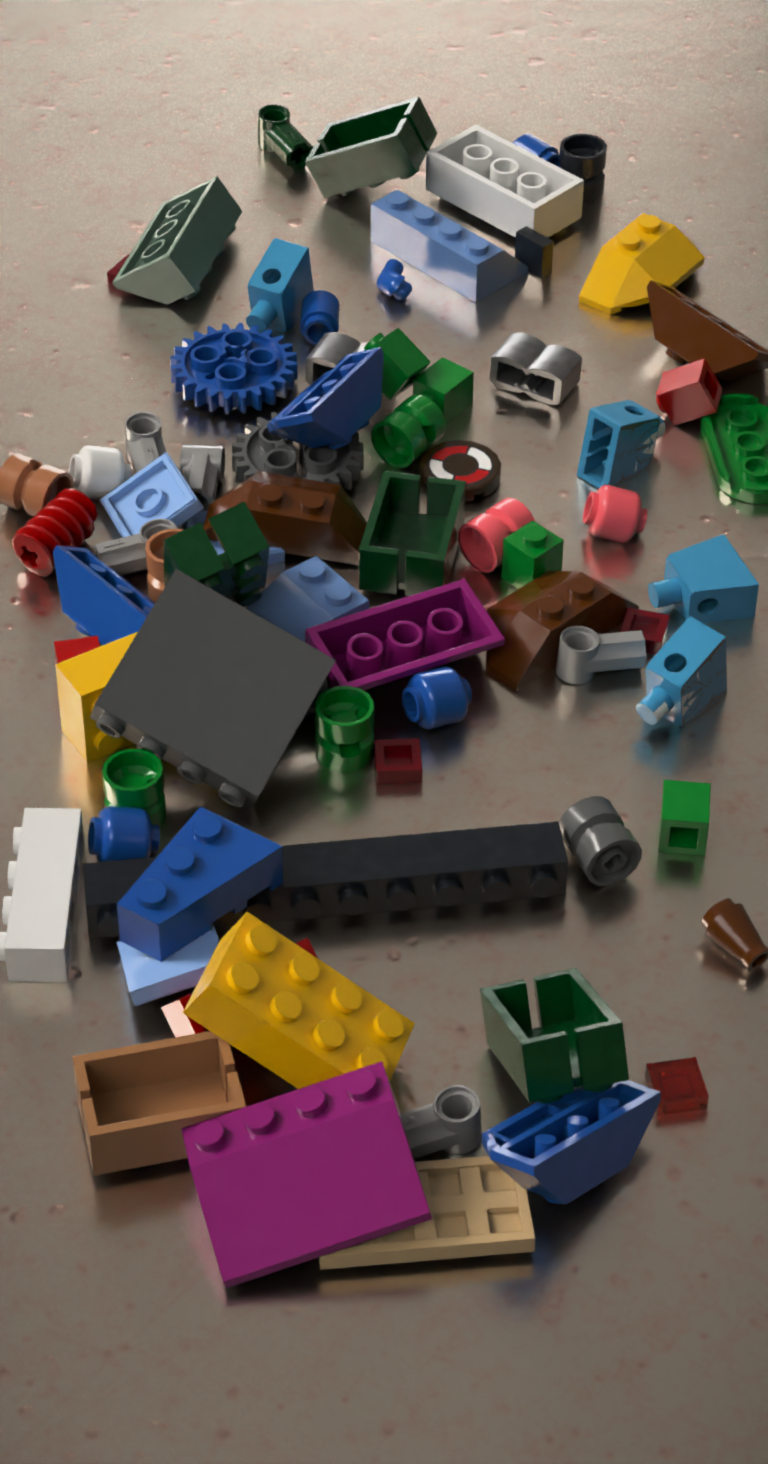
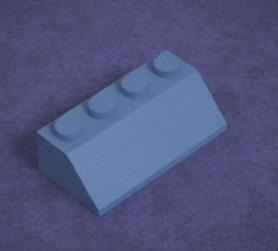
[371,190,528,303]

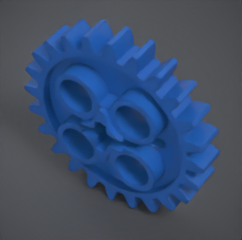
[170,323,298,414]

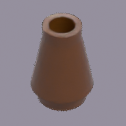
[701,898,768,971]

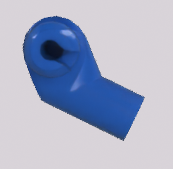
[377,259,412,301]

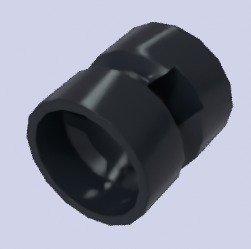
[559,134,607,203]

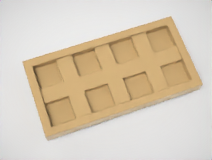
[319,1156,535,1270]

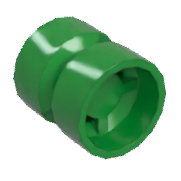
[371,395,446,468]
[315,686,374,772]
[102,749,166,828]

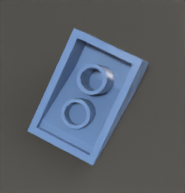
[246,556,369,642]

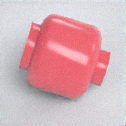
[582,485,647,544]

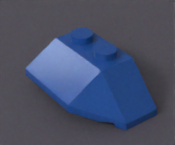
[266,347,384,449]
[53,545,155,645]
[481,1080,661,1205]

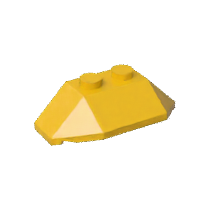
[579,213,705,315]

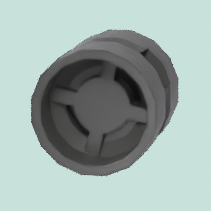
[559,796,642,886]

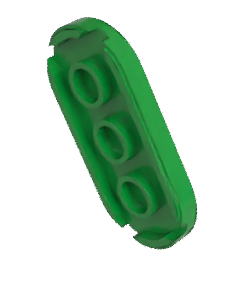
[700,394,768,504]

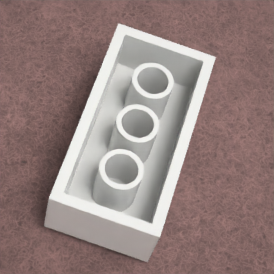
[426,125,584,238]

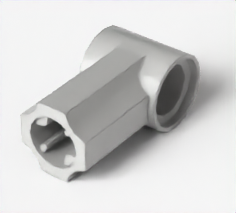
[125,412,166,475]
[180,444,225,511]
[94,519,177,576]
[556,625,647,685]
[401,1085,482,1158]

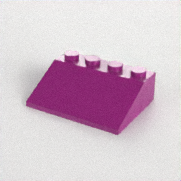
[181,1061,432,1288]

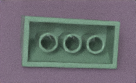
[112,176,242,305]

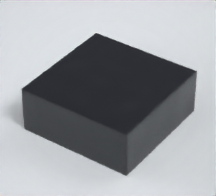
[515,226,553,279]

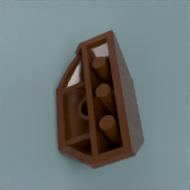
[647,280,768,381]
[203,471,367,566]
[486,571,639,691]

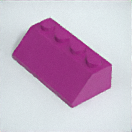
[305,579,505,690]

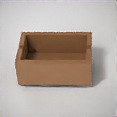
[72,1031,246,1176]

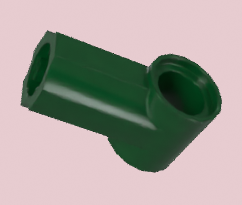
[258,104,313,171]

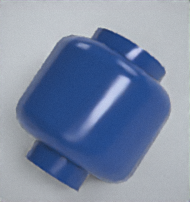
[402,667,472,730]
[88,806,160,862]

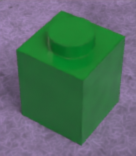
[364,327,431,401]
[413,357,474,424]
[501,521,564,589]
[658,780,711,856]

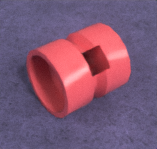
[458,498,535,573]

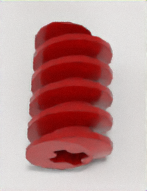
[12,489,98,577]

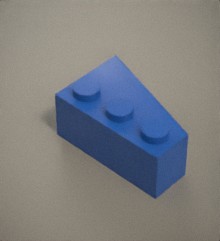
[117,806,283,962]

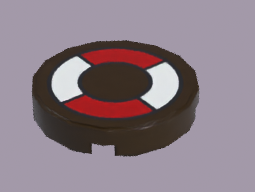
[420,440,501,502]

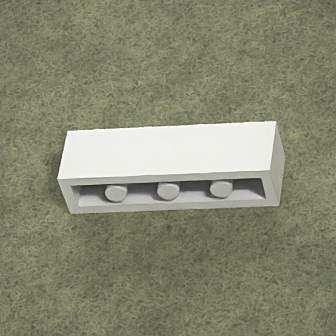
[0,808,84,982]

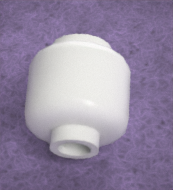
[69,445,132,500]

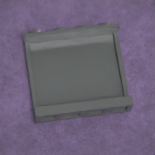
[90,569,336,809]

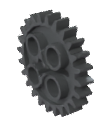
[232,412,364,490]

